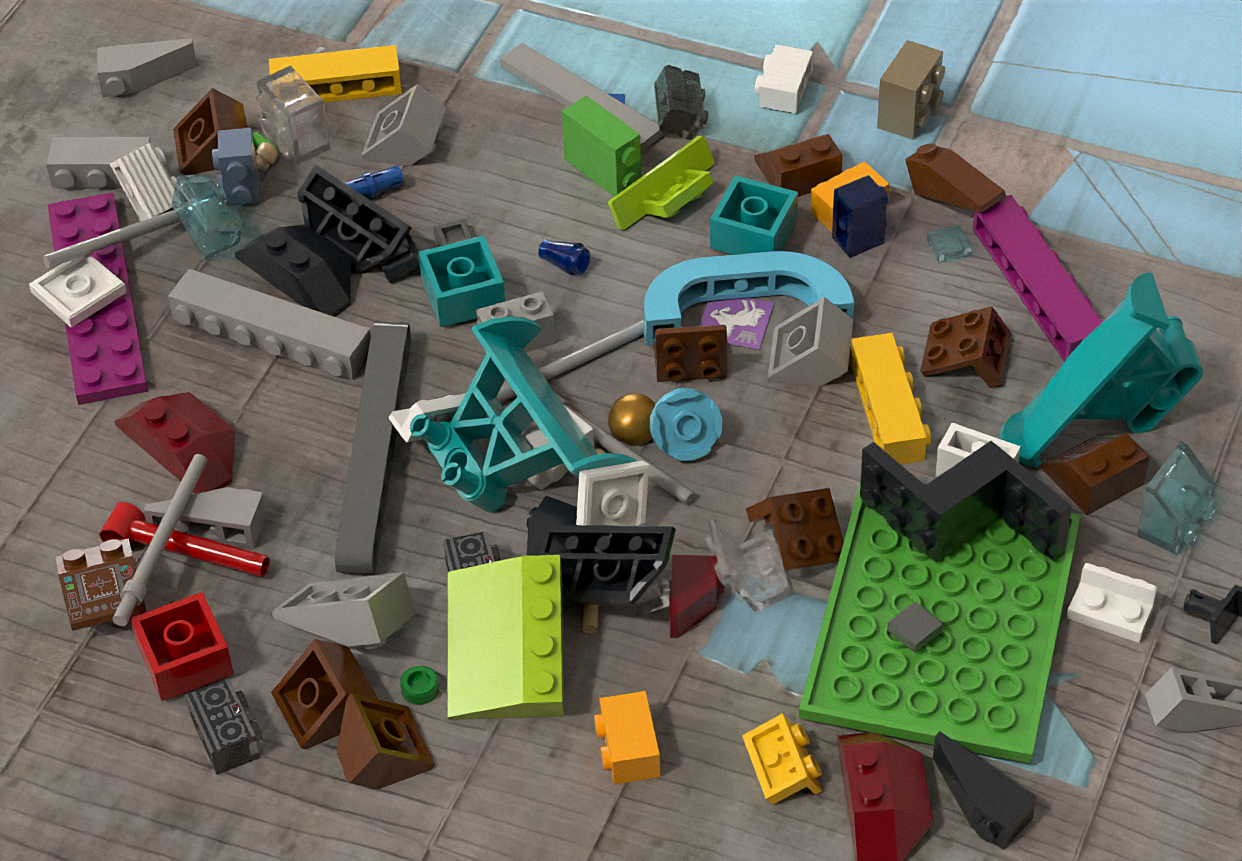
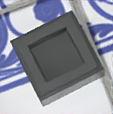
[433,219,473,247]
[888,602,943,653]

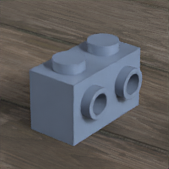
[212,128,260,206]

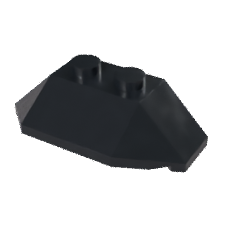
[297,164,412,273]
[235,224,351,317]
[537,525,676,606]

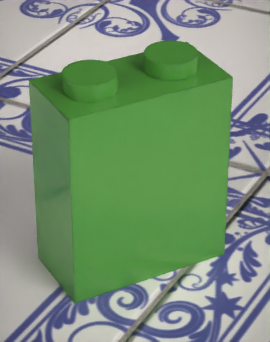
[562,95,641,196]

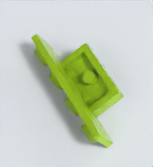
[608,136,715,230]

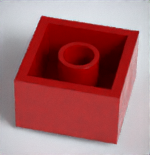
[130,592,234,702]

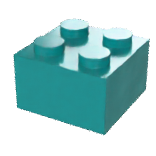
[710,175,798,255]
[418,235,506,327]

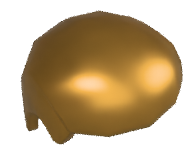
[607,393,656,445]

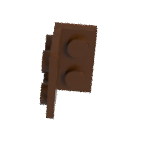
[920,306,1012,388]
[654,325,727,382]
[746,488,844,571]

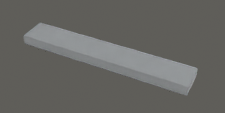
[500,43,663,153]

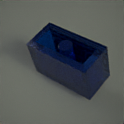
[832,175,888,258]

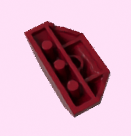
[114,392,235,494]
[837,733,933,861]

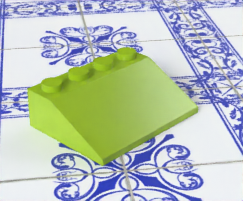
[448,555,564,720]

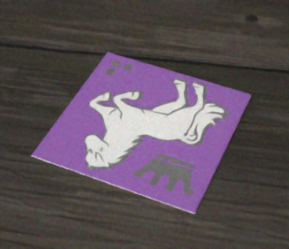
[699,298,774,350]

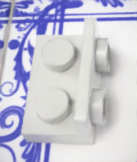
[389,393,466,443]
[1067,563,1158,643]

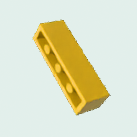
[269,45,402,108]
[850,333,931,465]

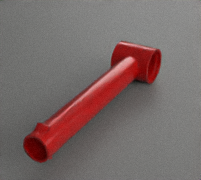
[99,502,270,577]

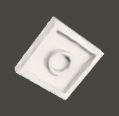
[29,254,127,328]
[576,460,649,526]

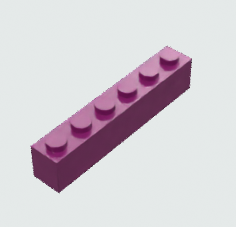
[973,195,1104,362]

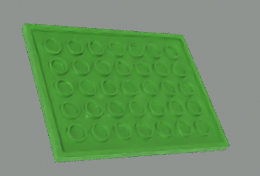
[799,480,1081,764]

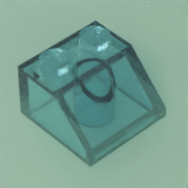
[171,175,244,260]
[1137,441,1217,555]

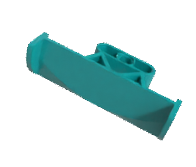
[999,272,1204,468]
[410,316,636,512]

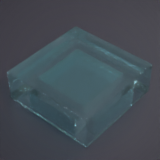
[927,225,971,263]

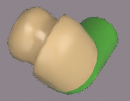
[252,131,278,171]

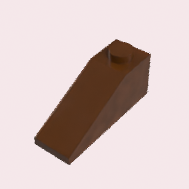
[905,144,1006,212]

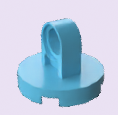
[650,388,722,461]

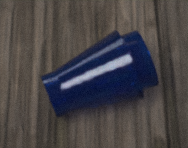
[538,239,590,276]

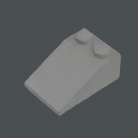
[271,572,416,649]

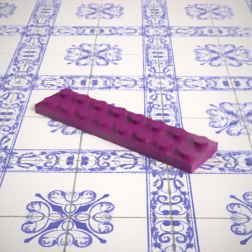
[47,192,148,405]

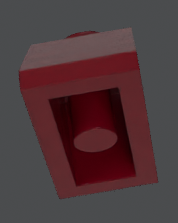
[670,555,725,638]

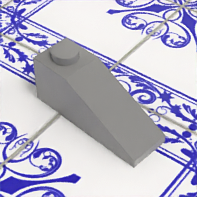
[97,38,197,97]
[144,487,267,549]
[1145,667,1242,732]

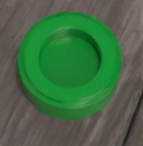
[400,666,439,705]

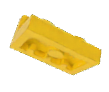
[742,713,822,805]

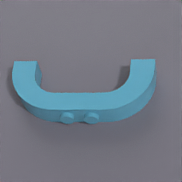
[644,251,854,346]

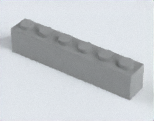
[168,269,371,380]

